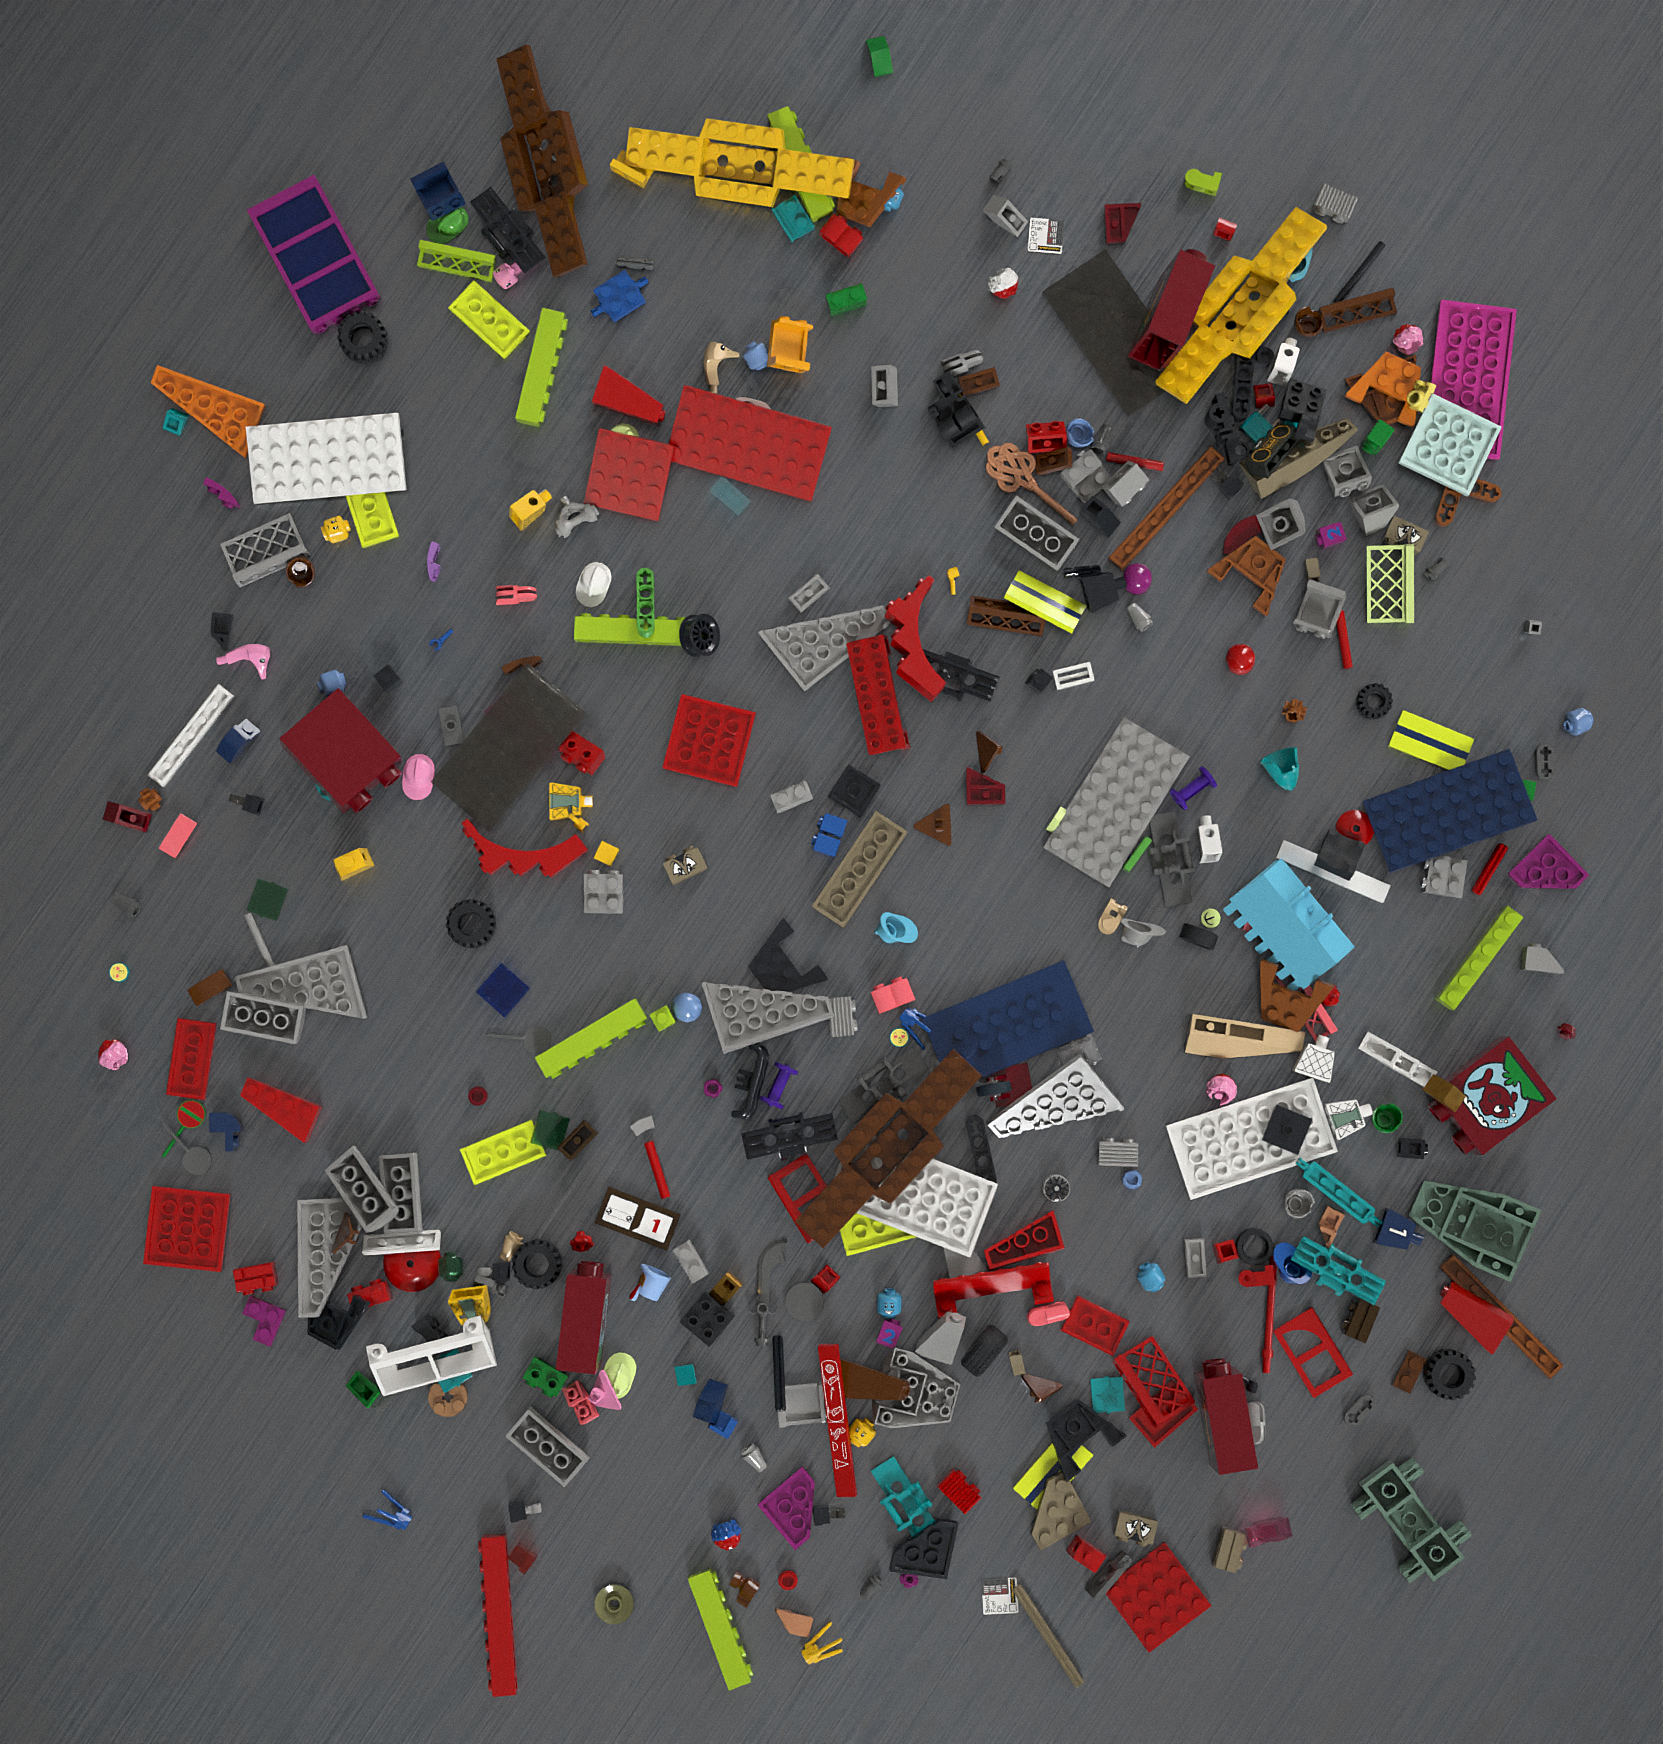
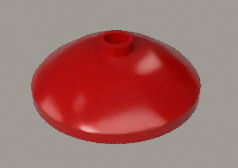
[383,1250,442,1292]

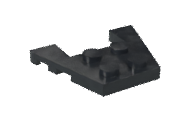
[748,918,828,992]
[307,1295,371,1350]
[1046,1399,1126,1482]

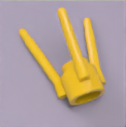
[801,1622,843,1665]

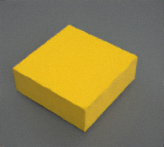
[594,841,620,866]

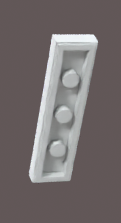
[362,1230,441,1255]

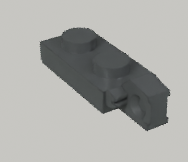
[1085,1551,1133,1602]

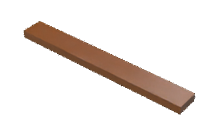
[1108,446,1225,571]
[1439,1253,1564,1379]

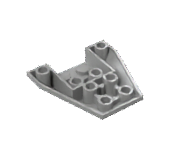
[872,1347,960,1428]

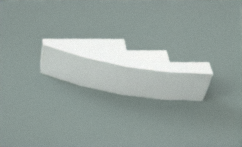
[1358,1032,1438,1087]

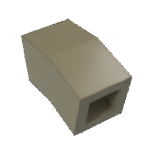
[1304,558,1321,583]
[1008,1349,1026,1376]

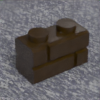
[557,1119,599,1161]
[1340,1297,1381,1343]

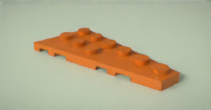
[150,365,266,459]

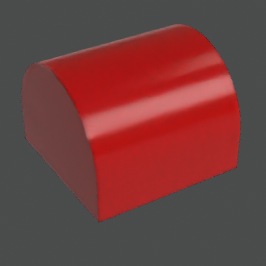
[1213,218,1237,241]

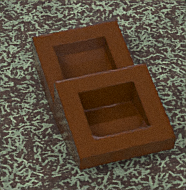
[501,656,543,676]
[187,969,233,1007]

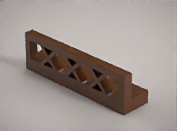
[1318,287,1397,333]
[967,595,1045,636]

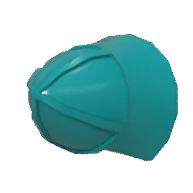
[1260,747,1299,791]

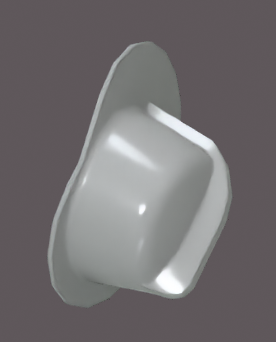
[1121,918,1166,946]

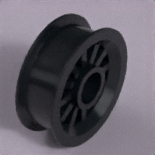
[679,614,720,657]

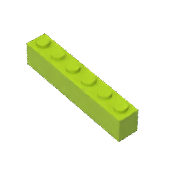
[767,106,835,223]
[515,308,568,427]
[574,613,686,646]
[1435,906,1524,1010]
[535,998,648,1079]
[688,1568,753,1690]

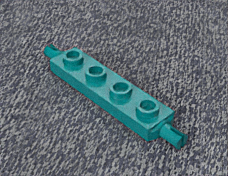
[1295,1157,1382,1228]

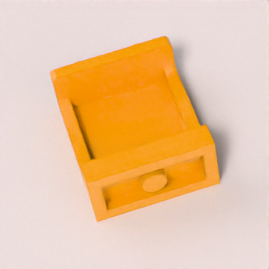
[767,316,813,373]

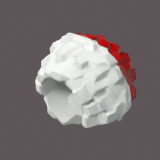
[988,268,1018,299]

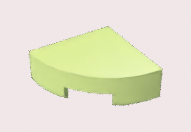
[1046,807,1066,833]

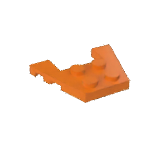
[1345,351,1421,428]

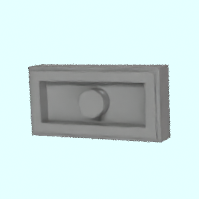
[788,573,830,613]
[1184,1238,1207,1279]

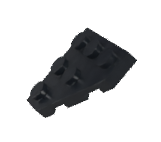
[889,1518,959,1579]

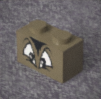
[1382,516,1429,555]
[663,846,708,886]
[1113,1510,1158,1546]

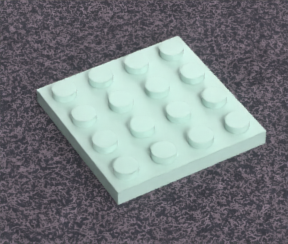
[1398,394,1502,497]

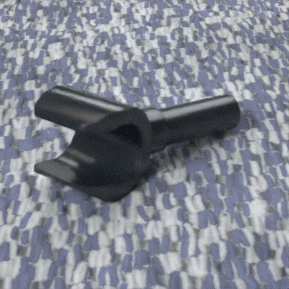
[1242,1375,1258,1393]

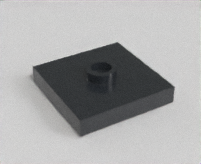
[828,764,881,817]
[1261,1104,1312,1155]

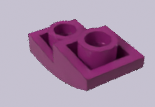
[203,477,240,509]

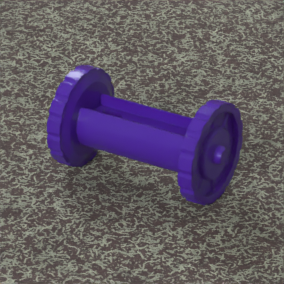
[1169,766,1217,811]
[759,1061,799,1109]

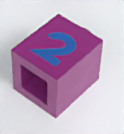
[1315,521,1347,549]
[876,1318,903,1349]

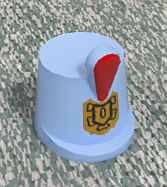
[629,1264,671,1301]

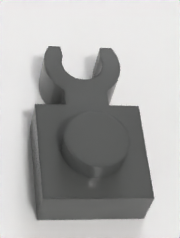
[473,1274,508,1298]

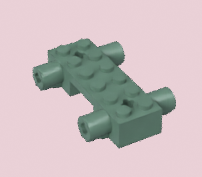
[1350,1457,1472,1584]

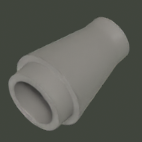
[1127,603,1153,632]
[740,1443,768,1472]

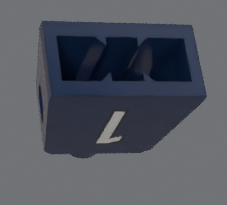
[1373,1208,1423,1250]

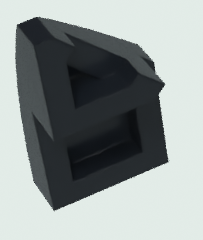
[210,612,233,651]

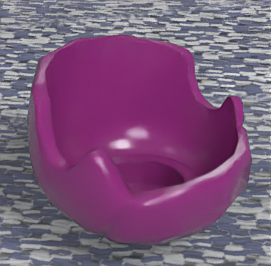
[1123,563,1152,595]

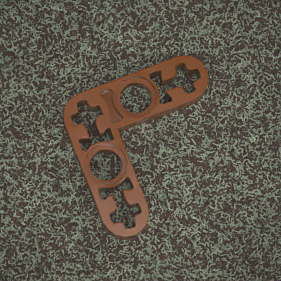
[1434,479,1502,527]

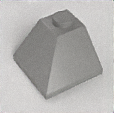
[1348,484,1399,536]
[1256,498,1305,550]

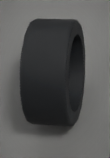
[1179,923,1218,950]
[1235,1228,1274,1266]

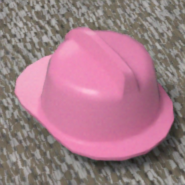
[402,754,435,800]

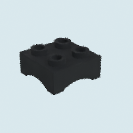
[1314,828,1365,881]
[680,1291,735,1347]
[411,1314,449,1358]

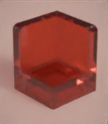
[508,1542,538,1575]

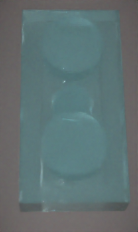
[709,477,751,517]

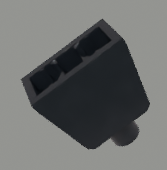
[1078,571,1127,613]

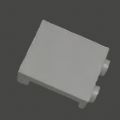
[1293,579,1347,639]
[778,1382,827,1428]

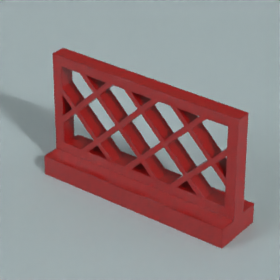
[1112,1336,1195,1428]

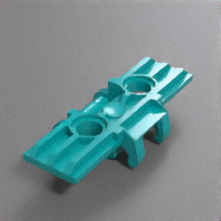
[1291,1236,1386,1305]
[871,1456,935,1537]

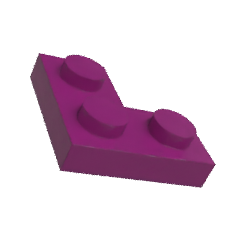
[242,1295,287,1347]

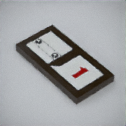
[595,1187,681,1251]

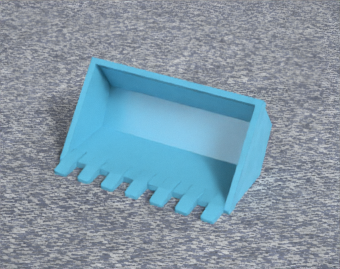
[1223,858,1355,991]

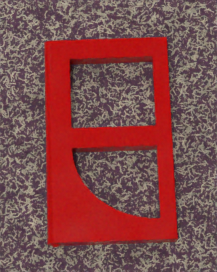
[768,1155,827,1243]
[1273,1307,1353,1398]

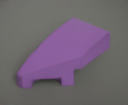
[427,541,441,582]

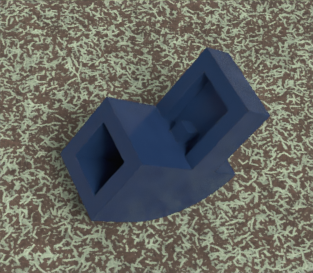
[216,719,260,764]
[209,1112,244,1152]

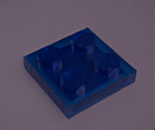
[476,963,531,1017]

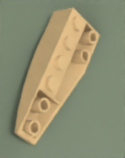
[1184,1014,1305,1059]

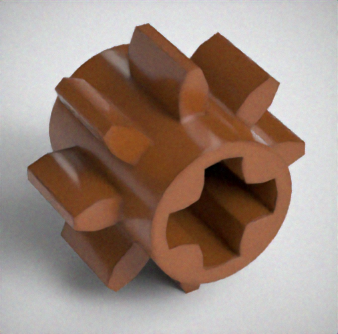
[1282,698,1307,723]
[138,787,162,811]

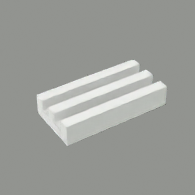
[1052,662,1094,690]

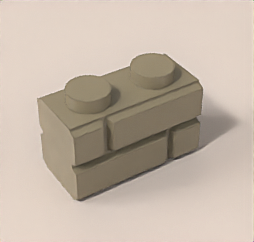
[1212,1527,1248,1573]

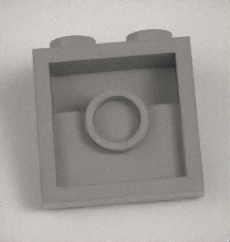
[1321,446,1372,497]
[1060,449,1111,505]
[1420,855,1468,899]
[584,870,624,914]

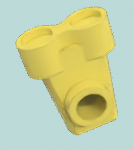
[1407,380,1436,412]

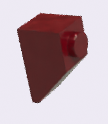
[102,801,152,832]

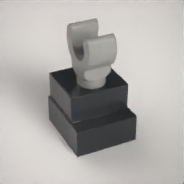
[477,1263,511,1282]
[508,1501,542,1523]

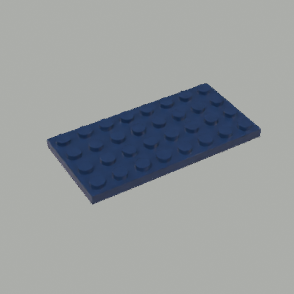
[1362,748,1538,873]

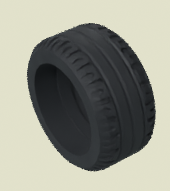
[961,1325,1008,1377]

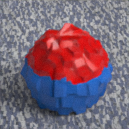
[711,1519,742,1551]

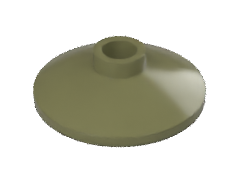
[594,1584,634,1624]

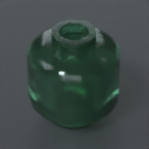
[438,1252,463,1282]

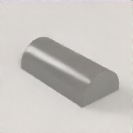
[994,495,1080,571]
[220,991,306,1044]
[325,1146,399,1232]
[379,1153,423,1234]
[505,1406,590,1487]

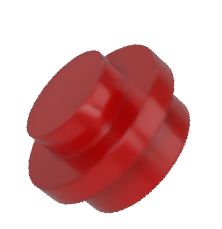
[778,1570,798,1590]

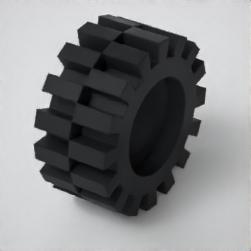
[1356,683,1393,719]

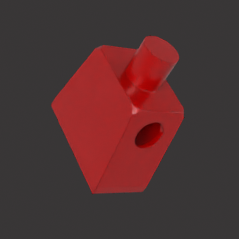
[1066,1534,1107,1573]

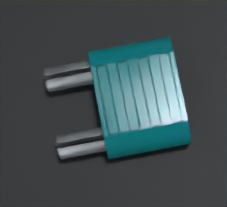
[1239,404,1284,444]

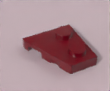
[1104,203,1141,244]
[966,767,1005,805]

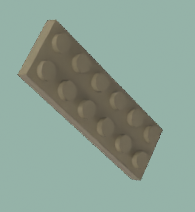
[812,811,908,928]

